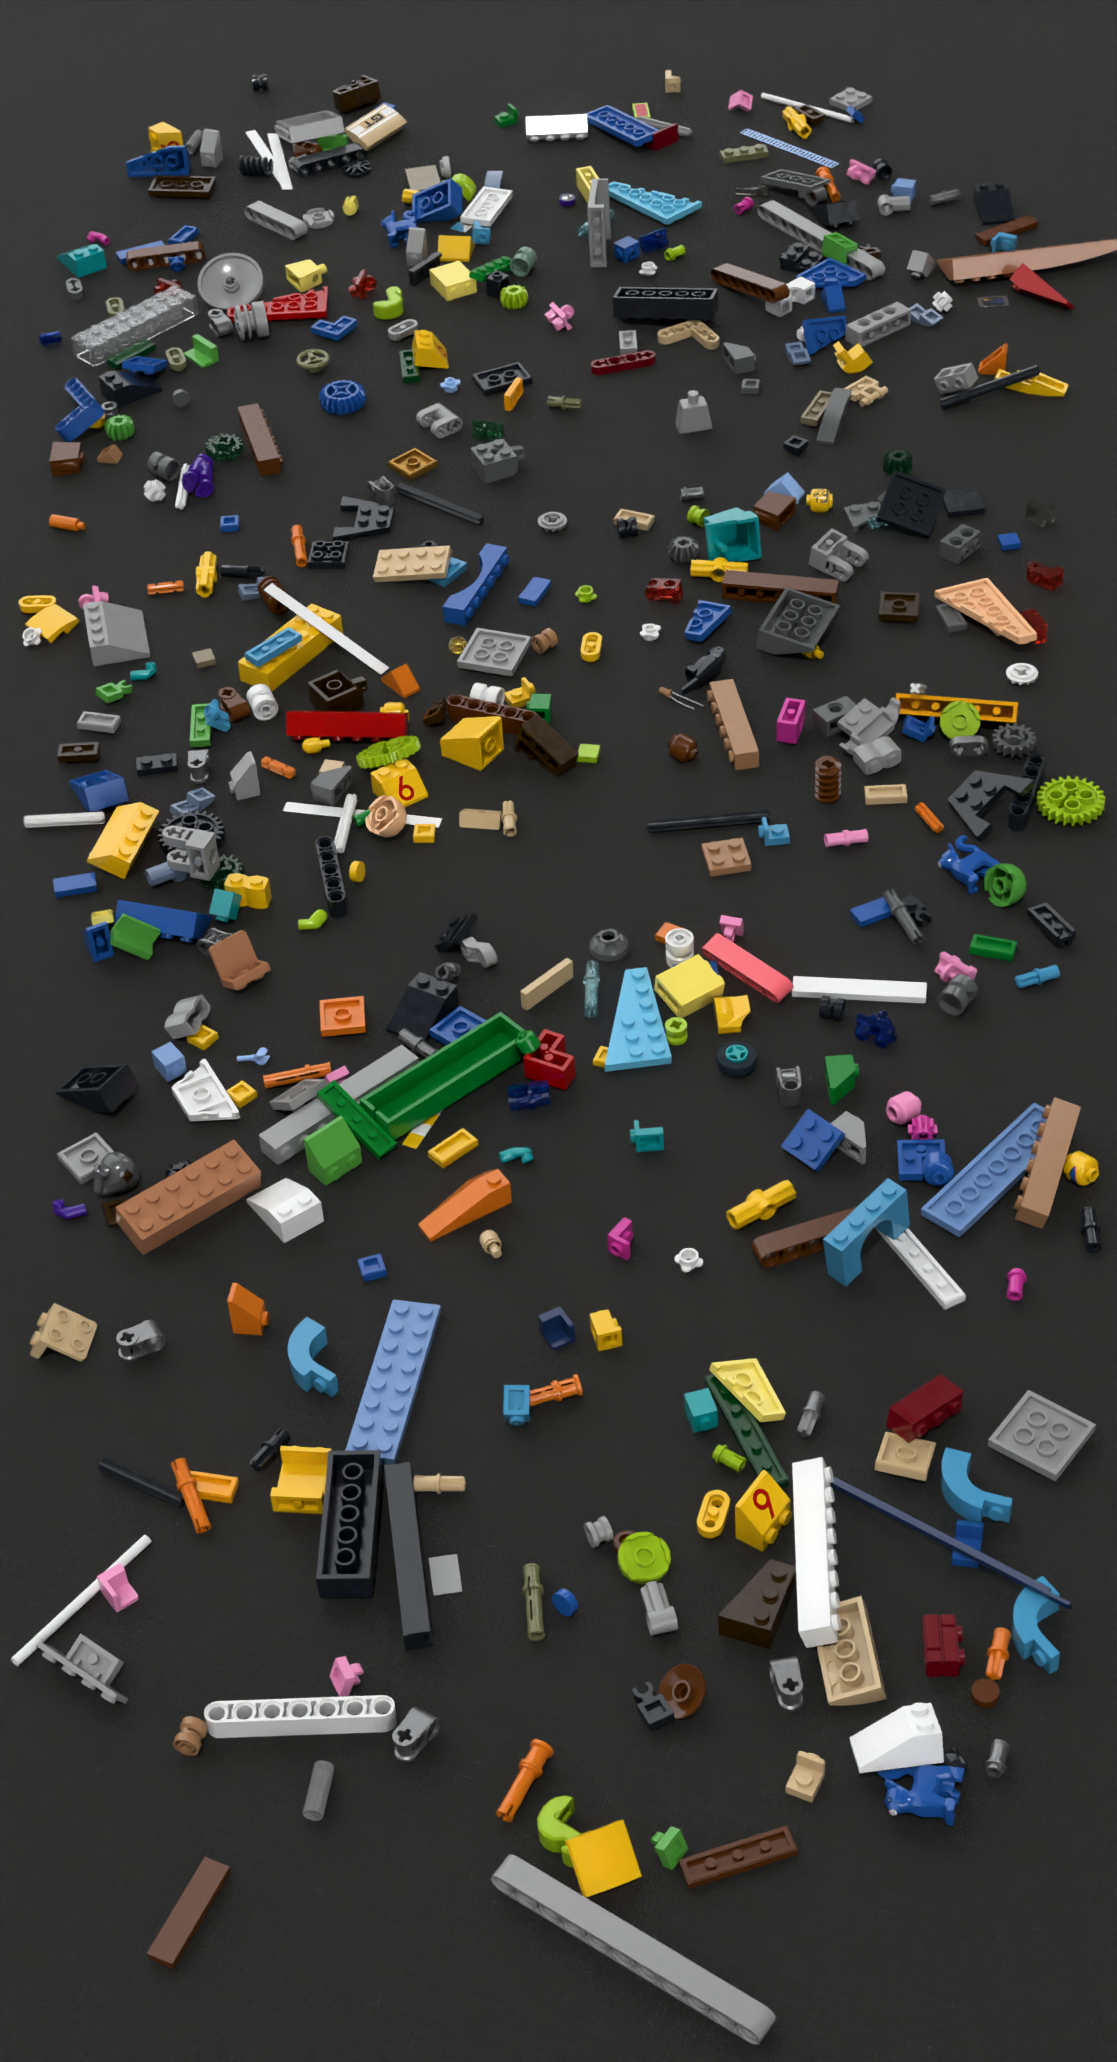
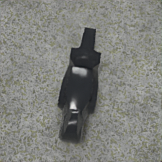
[681,647,726,695]

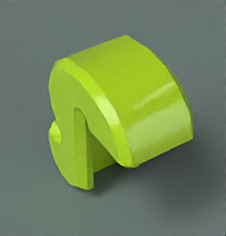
[442,173,476,202]
[373,286,404,320]
[537,1795,581,1868]

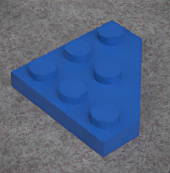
[795,258,866,288]

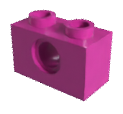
[777,698,806,744]

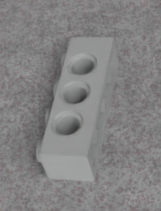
[845,302,911,347]

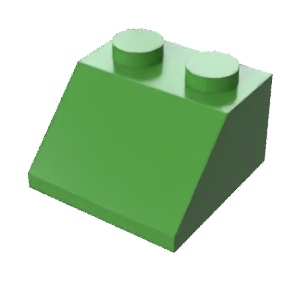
[304,1116,362,1186]

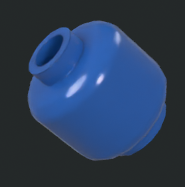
[923,1152,954,1187]

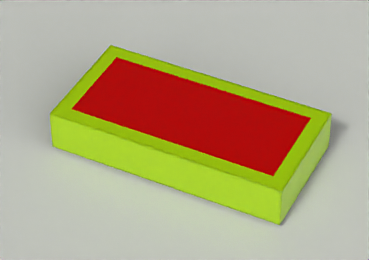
[632,103,650,119]

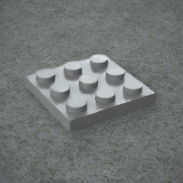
[457,628,531,676]
[988,1390,1096,1482]

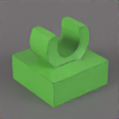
[650,1826,689,1870]

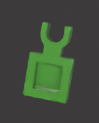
[96,680,132,703]

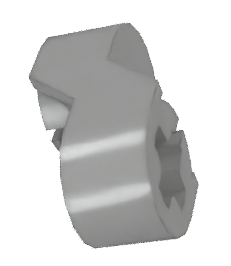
[459,937,498,968]

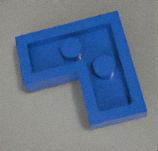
[311,316,358,341]
[897,1139,945,1181]

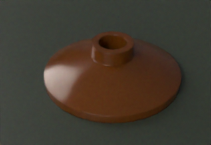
[658,1664,706,1719]

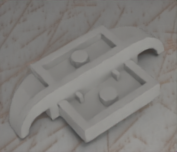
[837,697,901,755]

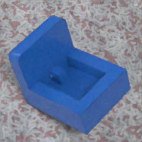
[902,715,936,743]

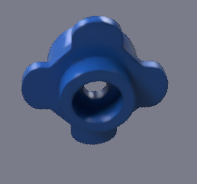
[168,256,185,272]

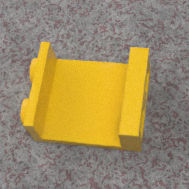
[270,1446,332,1514]

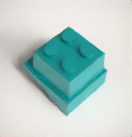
[704,507,762,562]

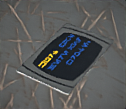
[977,296,1009,307]

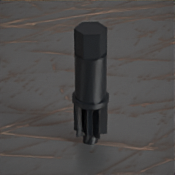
[220,565,266,578]

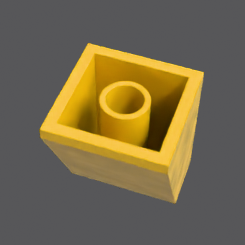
[440,716,504,771]

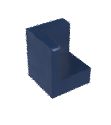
[538,1306,575,1351]

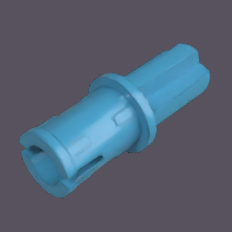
[1015,964,1060,988]

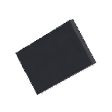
[472,362,533,396]

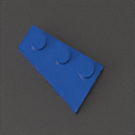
[802,316,847,355]
[684,600,732,642]

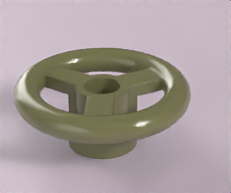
[296,349,330,373]

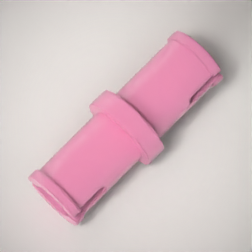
[824,829,868,847]

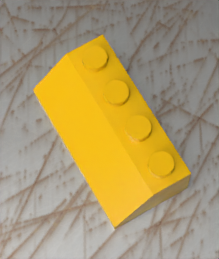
[86,802,159,880]

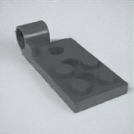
[761,169,831,206]

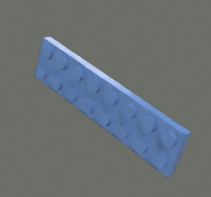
[921,1103,1045,1238]
[345,1300,441,1465]

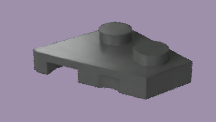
[843,501,881,533]

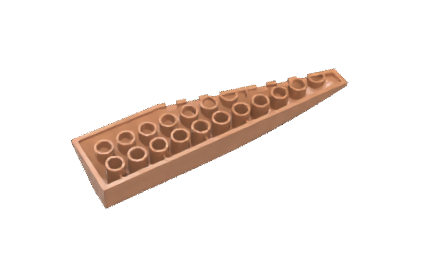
[937,239,1117,283]

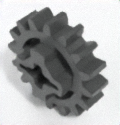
[991,723,1037,758]

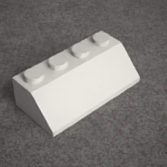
[526,114,588,142]

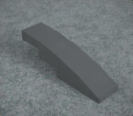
[816,388,852,446]

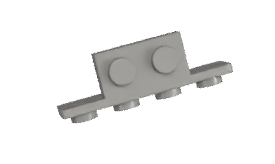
[37,1634,128,1704]

